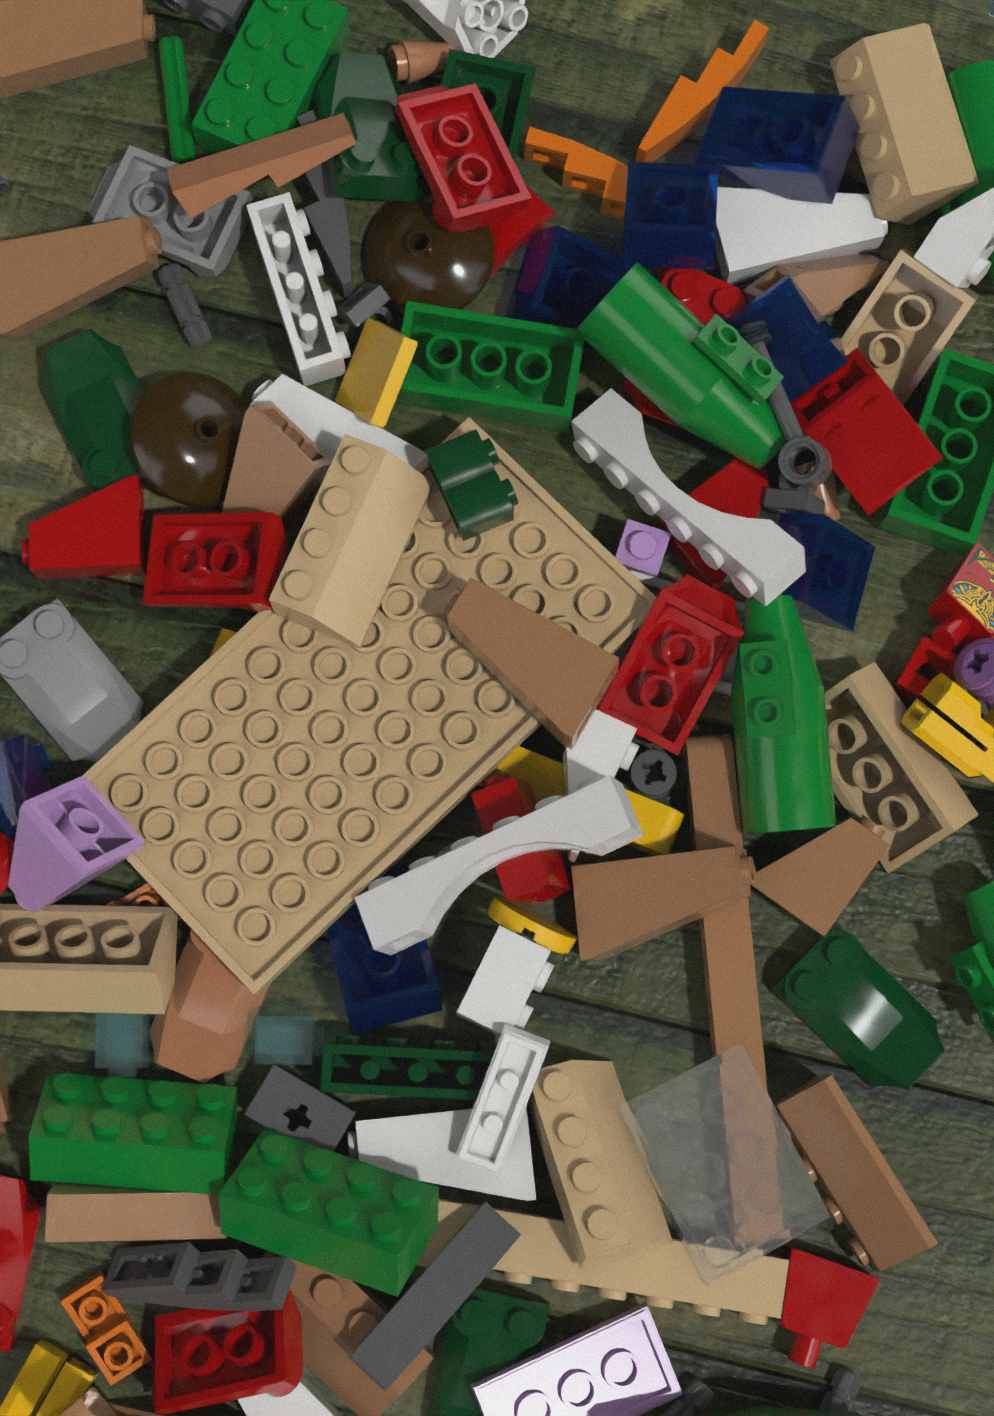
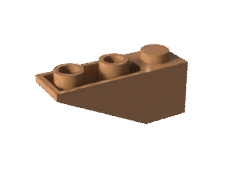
[743,253,890,344]

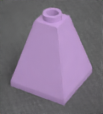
[8,775,146,914]

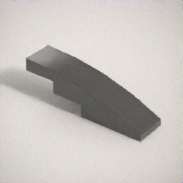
[296,110,353,299]
[348,1201,521,1391]
[101,1242,297,1311]

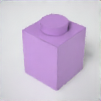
[615,519,671,578]

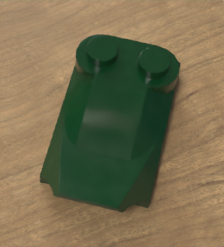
[422,49,536,189]
[314,52,424,202]
[40,329,147,493]
[770,922,945,1090]
[426,1286,550,1416]

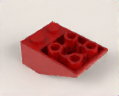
[790,348,943,515]

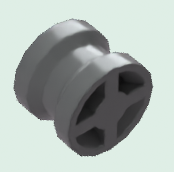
[628,750,677,800]

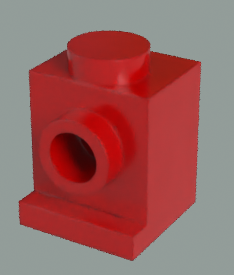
[892,636,958,710]

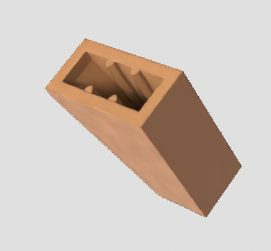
[222,401,332,528]
[752,815,890,937]

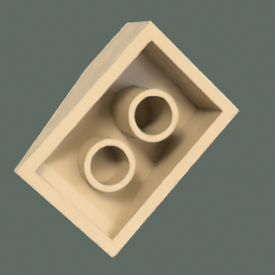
[825,247,980,406]

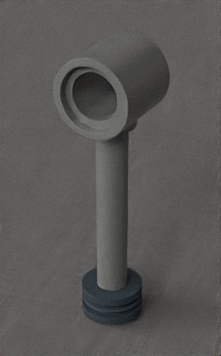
[737,321,833,488]

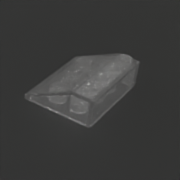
[615,1043,831,1285]

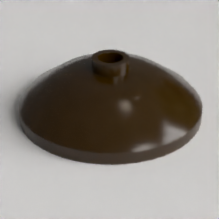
[364,189,495,316]
[129,372,249,507]

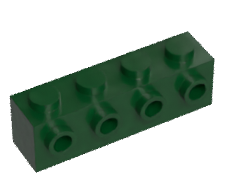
[320,1035,498,1100]

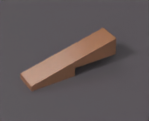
[166,113,356,219]

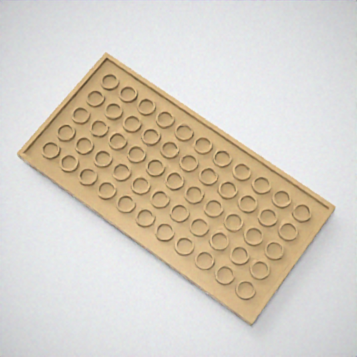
[82,417,656,997]

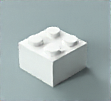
[457,925,555,1037]

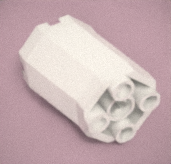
[402,0,528,58]

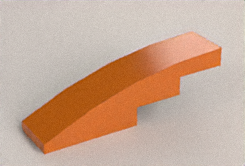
[635,20,769,169]
[524,127,691,235]

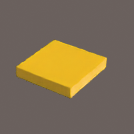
[335,317,418,428]

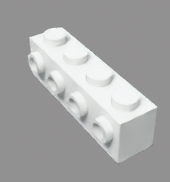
[246,192,351,386]

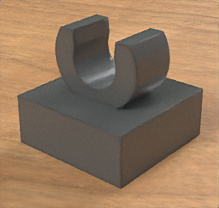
[336,281,393,333]
[763,471,825,519]

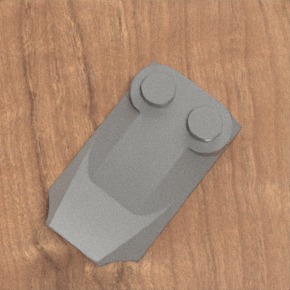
[87,145,253,277]
[0,599,146,763]

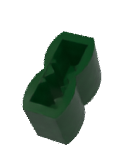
[425,429,518,541]

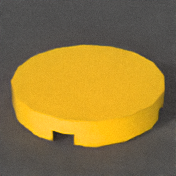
[487,895,577,955]

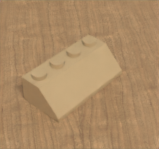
[830,23,979,225]
[269,434,434,649]
[824,662,979,874]
[0,904,178,1014]
[527,1060,673,1270]

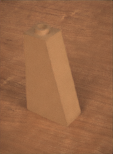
[0,0,156,99]
[0,216,162,339]
[444,577,619,750]
[571,846,756,961]
[45,1177,230,1243]

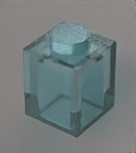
[95,1013,150,1078]
[255,1016,324,1066]

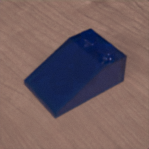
[694,87,860,204]
[505,225,659,350]
[326,864,443,1034]

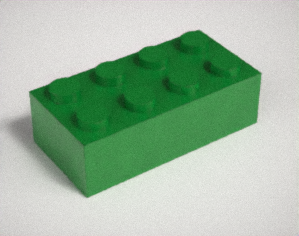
[191,0,351,179]
[395,301,585,432]
[878,348,994,557]
[28,1072,237,1195]
[219,1128,439,1297]

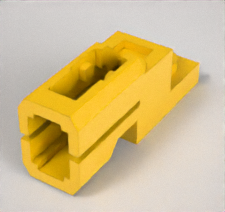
[900,673,994,783]
[0,1340,99,1416]

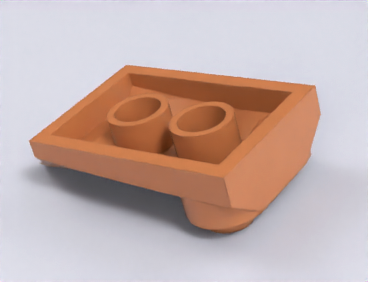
[148,929,273,1084]

